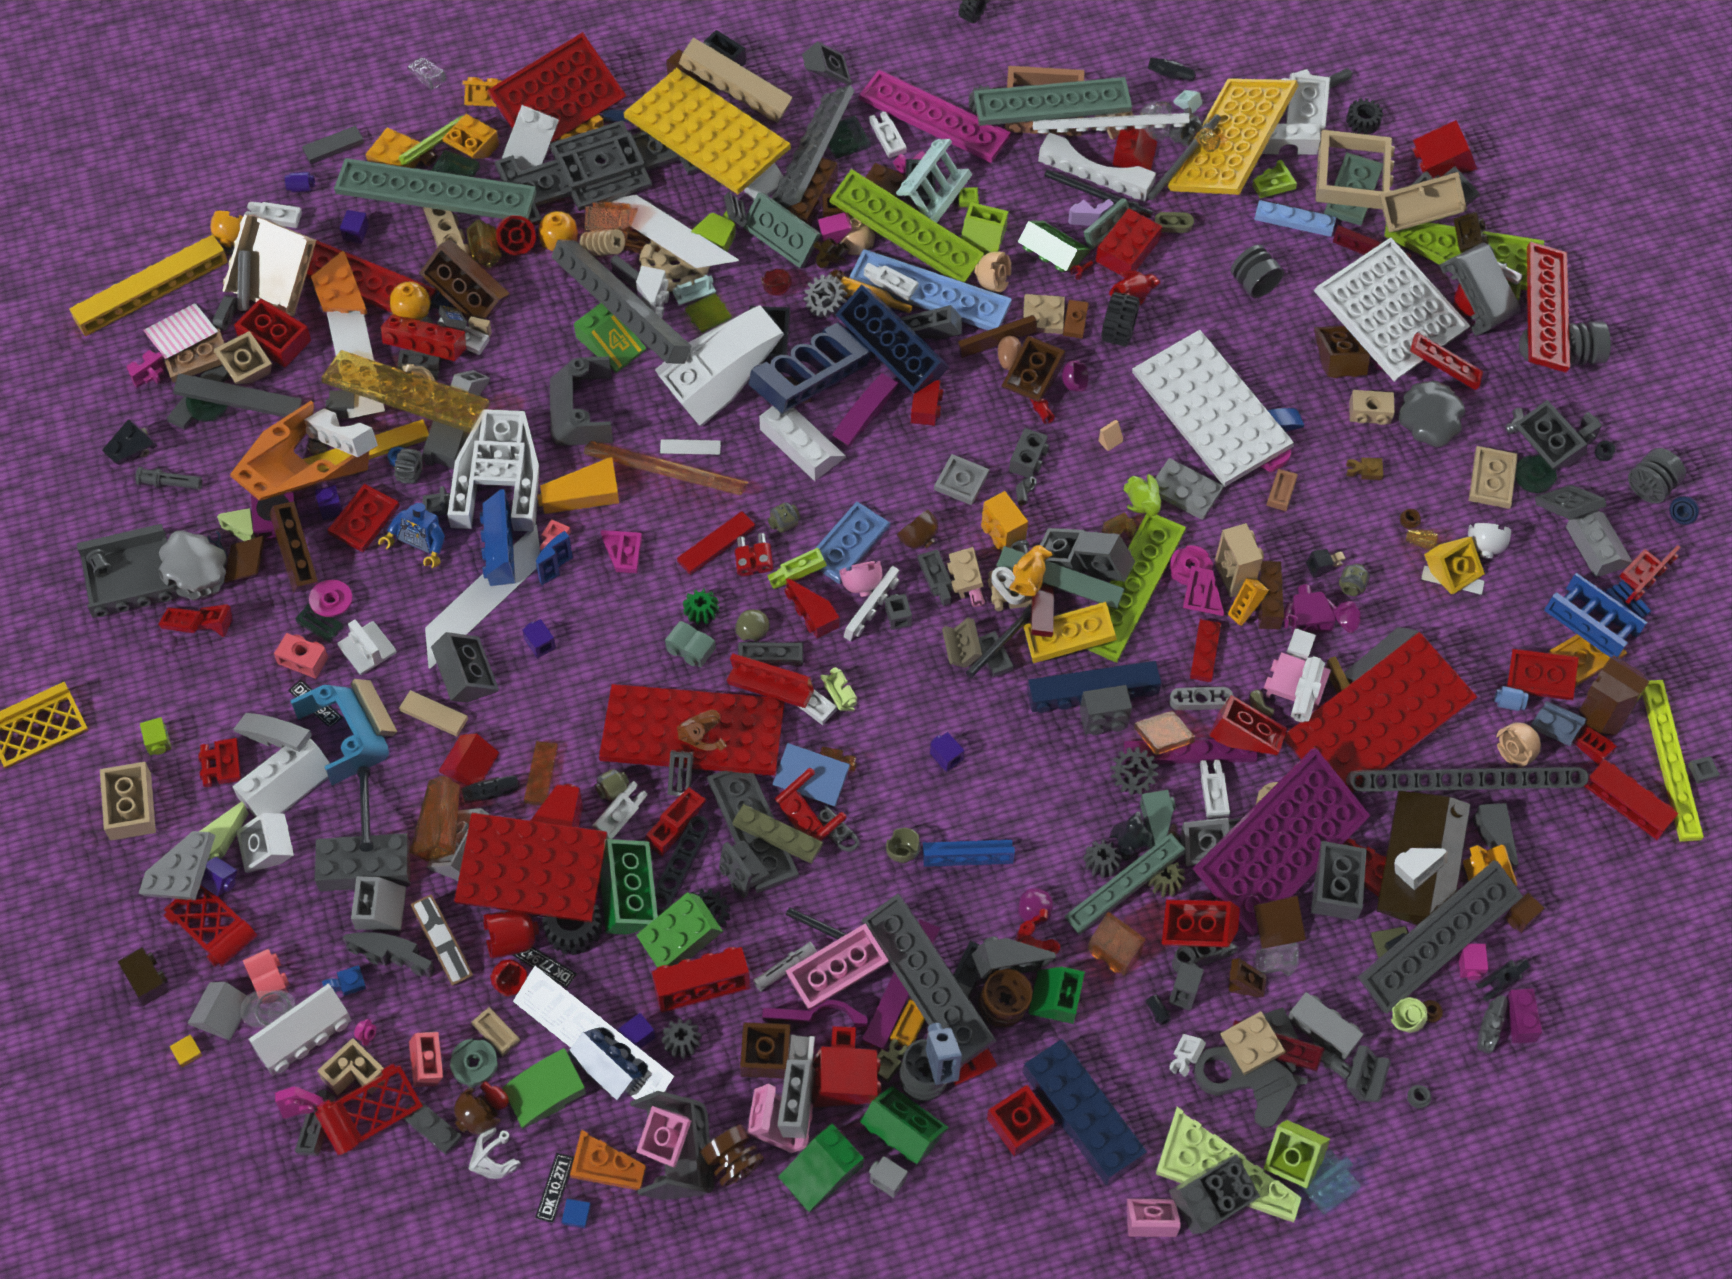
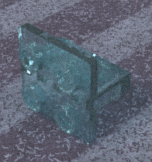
[1301,1150,1361,1214]

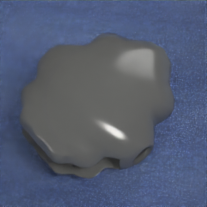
[1399,381,1465,448]

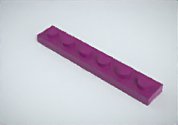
[1123,739,1257,765]

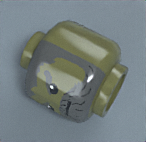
[768,502,800,533]
[1339,564,1370,596]
[595,768,629,802]

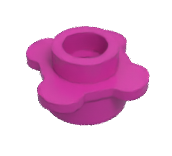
[354,1019,377,1046]

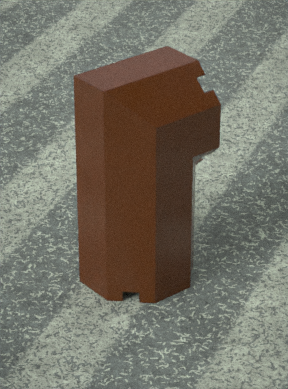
[1579,655,1649,736]

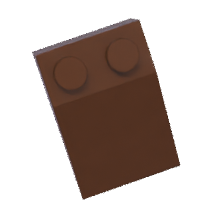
[1314,326,1370,378]
[1002,336,1065,402]

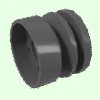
[1230,245,1284,299]
[1569,321,1611,366]
[1628,448,1686,504]
[899,1039,947,1101]

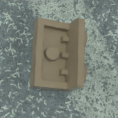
[942,617,982,668]

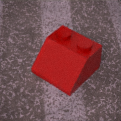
[1112,125,1158,171]

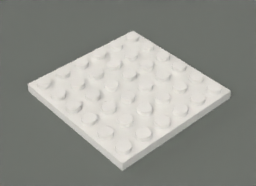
[1314,238,1470,382]

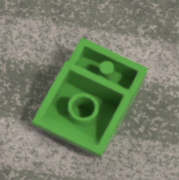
[502,1048,586,1129]

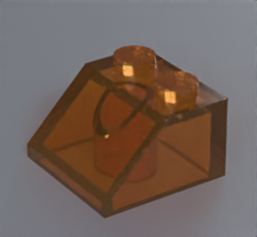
[1088,912,1145,976]

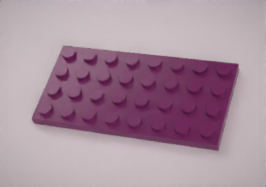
[1192,748,1370,937]

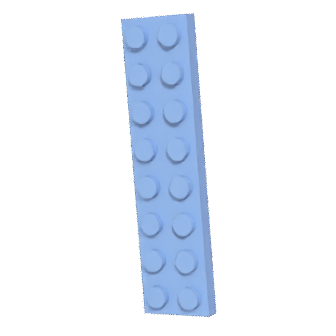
[849,249,1012,330]

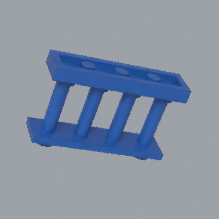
[1544,573,1648,657]

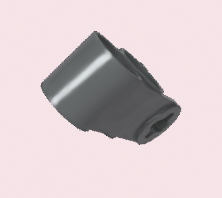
[1172,942,1238,973]

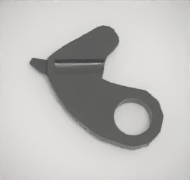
[1193,1047,1307,1128]

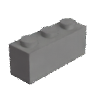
[1288,992,1363,1062]
[777,1059,816,1138]

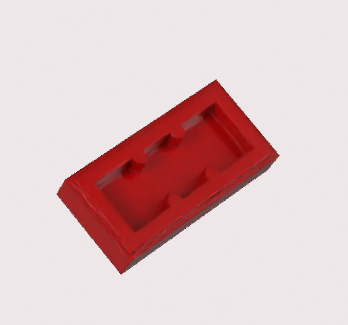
[158,607,204,633]

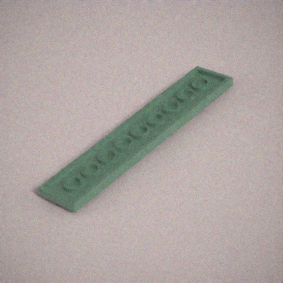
[334,158,537,222]

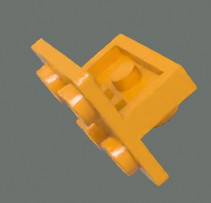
[462,77,502,107]
[1463,845,1517,886]

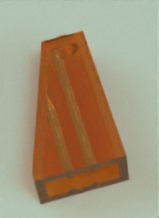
[409,776,460,862]

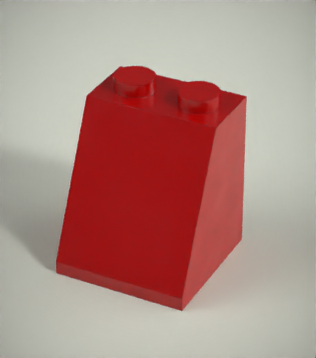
[1412,120,1477,179]
[530,784,583,828]
[812,1046,881,1107]

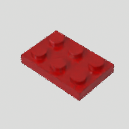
[327,484,400,552]
[1507,649,1579,700]

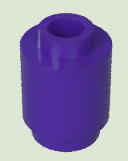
[285,172,315,193]

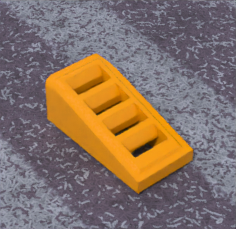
[1228,578,1269,626]

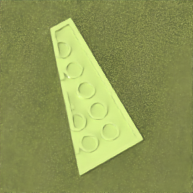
[1156,1107,1301,1223]

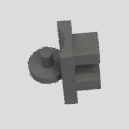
[1170,107,1203,146]

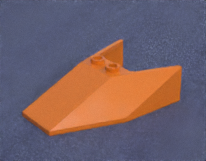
[230,401,369,501]

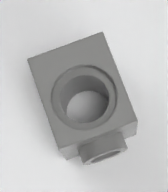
[869,1156,908,1198]

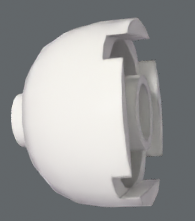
[1468,523,1511,558]

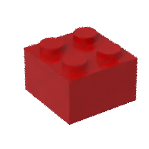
[987,1085,1055,1157]

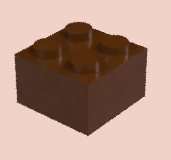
[740,1022,791,1079]

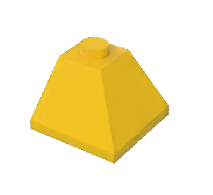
[1424,537,1485,594]

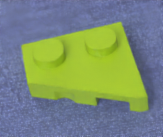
[1252,160,1297,198]

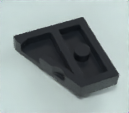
[102,419,157,465]

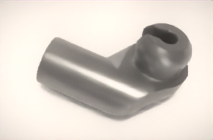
[1506,408,1524,434]

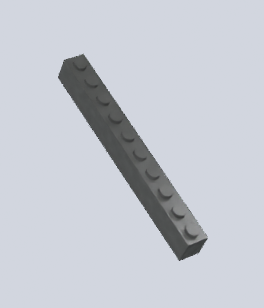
[551,240,692,364]

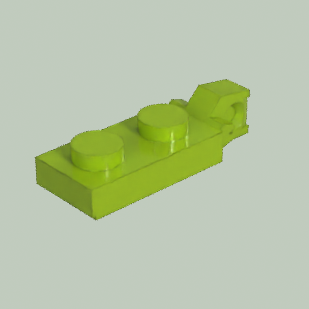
[767,548,827,589]

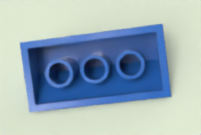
[480,489,516,586]

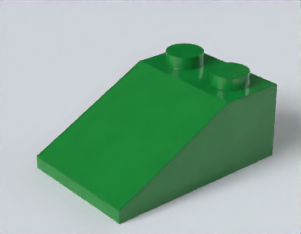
[778,1123,864,1213]

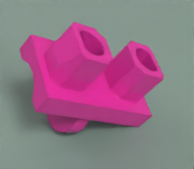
[127,350,167,388]

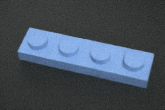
[1254,200,1336,237]

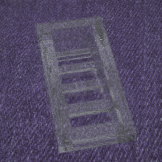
[407,57,446,90]

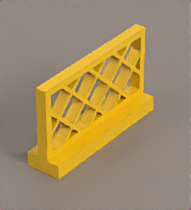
[0,681,88,769]

